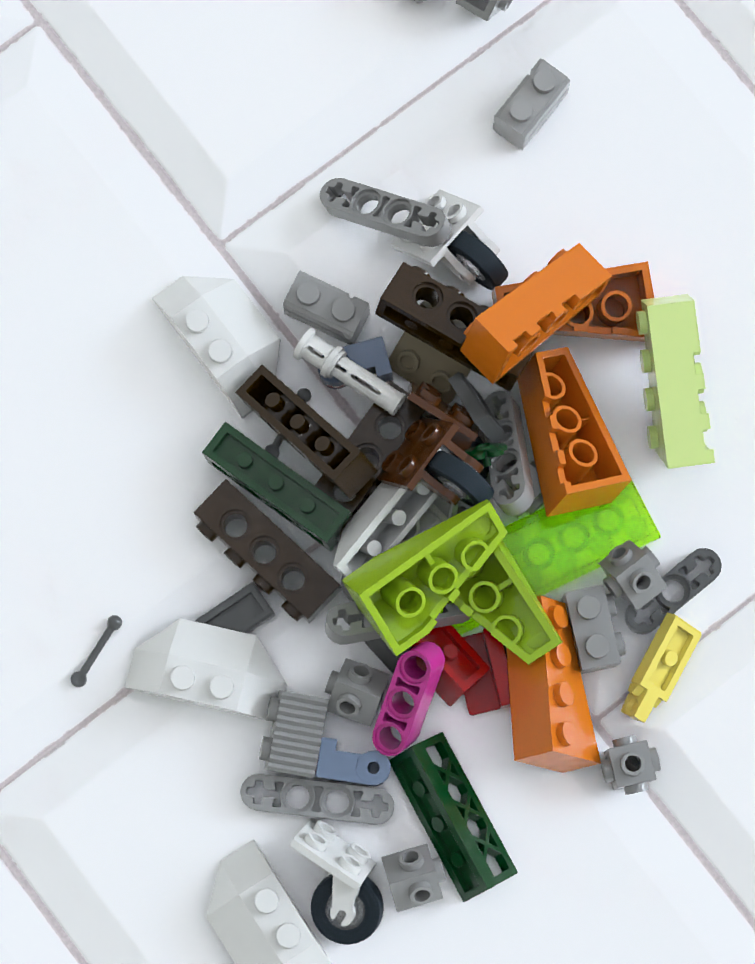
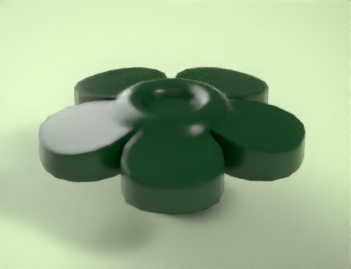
[464,443,508,467]

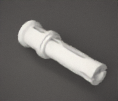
[293,328,407,416]

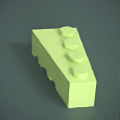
[636,294,715,469]

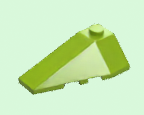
[342,499,508,657]
[453,540,563,665]

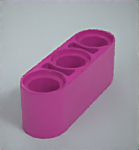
[372,641,445,756]

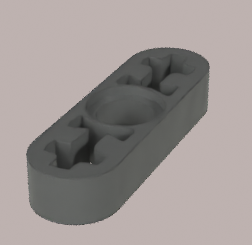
[625,548,722,635]

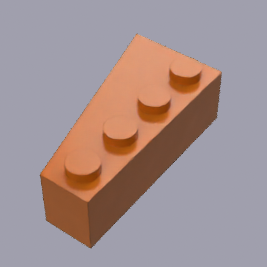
[460,243,612,384]
[491,261,654,342]
[517,347,632,517]
[506,595,601,773]

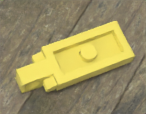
[621,612,702,723]

